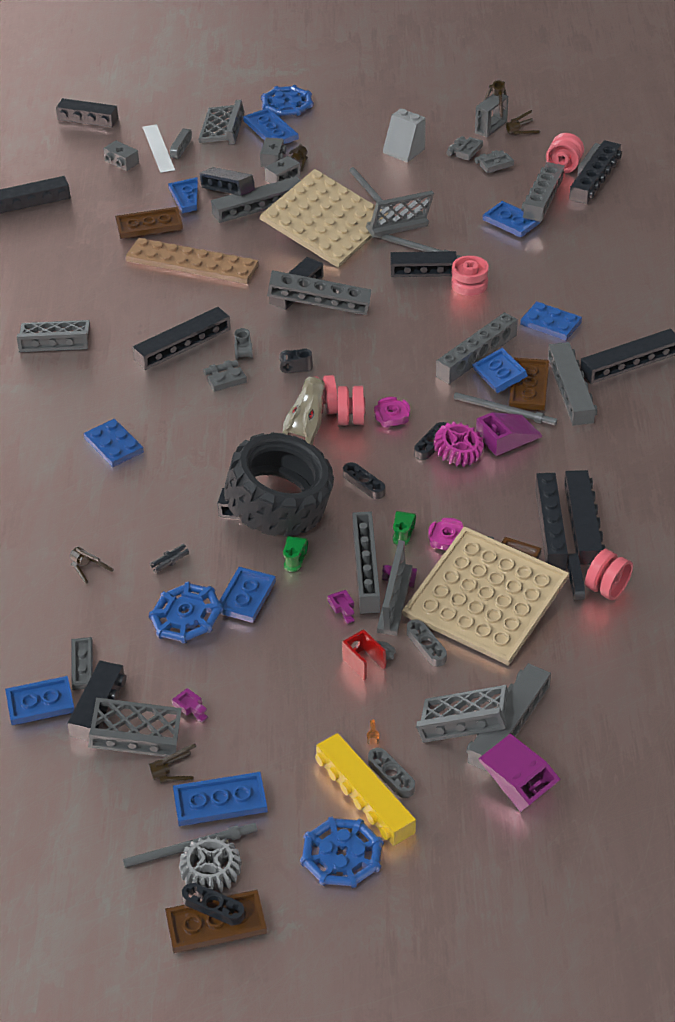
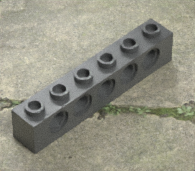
[521,162,565,222]
[267,270,371,315]
[436,312,518,384]

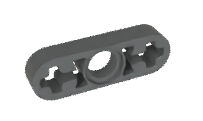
[170,128,192,159]
[407,619,447,667]
[368,748,415,798]

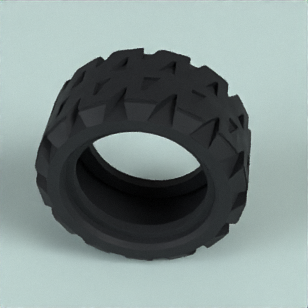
[224,432,334,537]

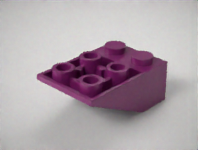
[476,412,542,456]
[478,733,561,812]

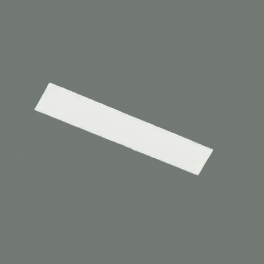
[143,124,175,173]

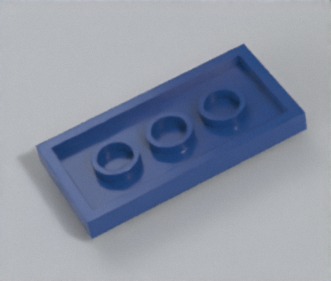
[243,108,299,144]
[173,772,268,826]

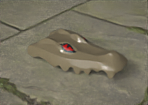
[283,377,325,445]

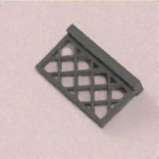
[198,100,245,145]
[366,191,434,238]
[17,320,90,352]
[377,540,413,636]
[416,685,508,743]
[88,698,182,757]

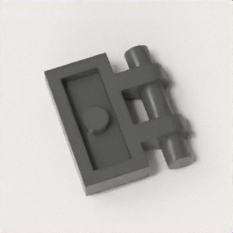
[446,136,483,160]
[475,150,514,173]
[203,360,247,392]

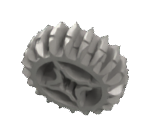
[179,835,242,893]

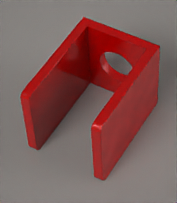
[342,629,386,680]

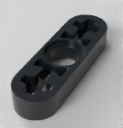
[414,422,447,460]
[343,462,385,499]
[567,553,585,600]
[182,883,245,925]

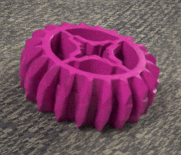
[434,422,484,467]

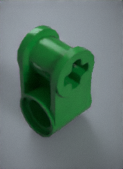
[393,511,416,546]
[283,536,308,572]

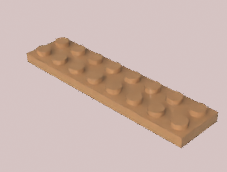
[126,238,259,284]

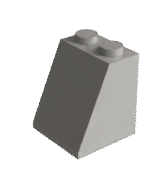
[383,108,425,163]

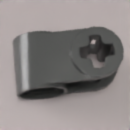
[234,328,253,360]

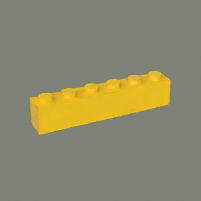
[315,733,416,846]

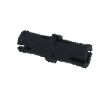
[150,544,189,573]

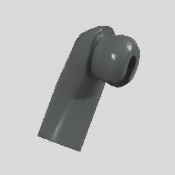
[377,641,396,660]

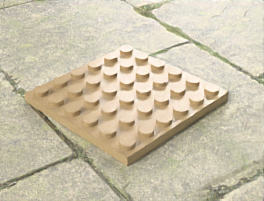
[260,169,389,268]
[402,526,569,666]

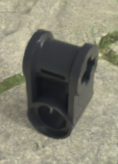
[279,348,313,373]

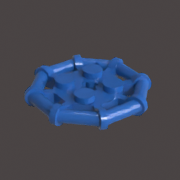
[261,85,314,117]
[149,581,223,644]
[300,816,384,888]

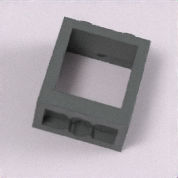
[475,94,509,137]

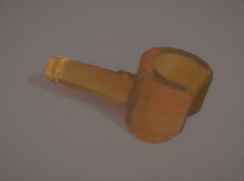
[367,719,380,744]

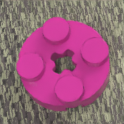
[374,397,410,428]
[428,518,463,550]

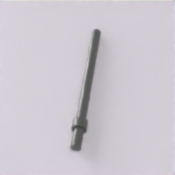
[350,167,395,217]
[376,234,462,258]
[454,392,558,426]
[123,823,258,868]

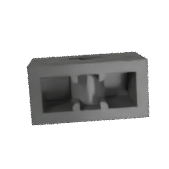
[260,137,286,167]
[103,140,139,171]
[264,156,300,184]

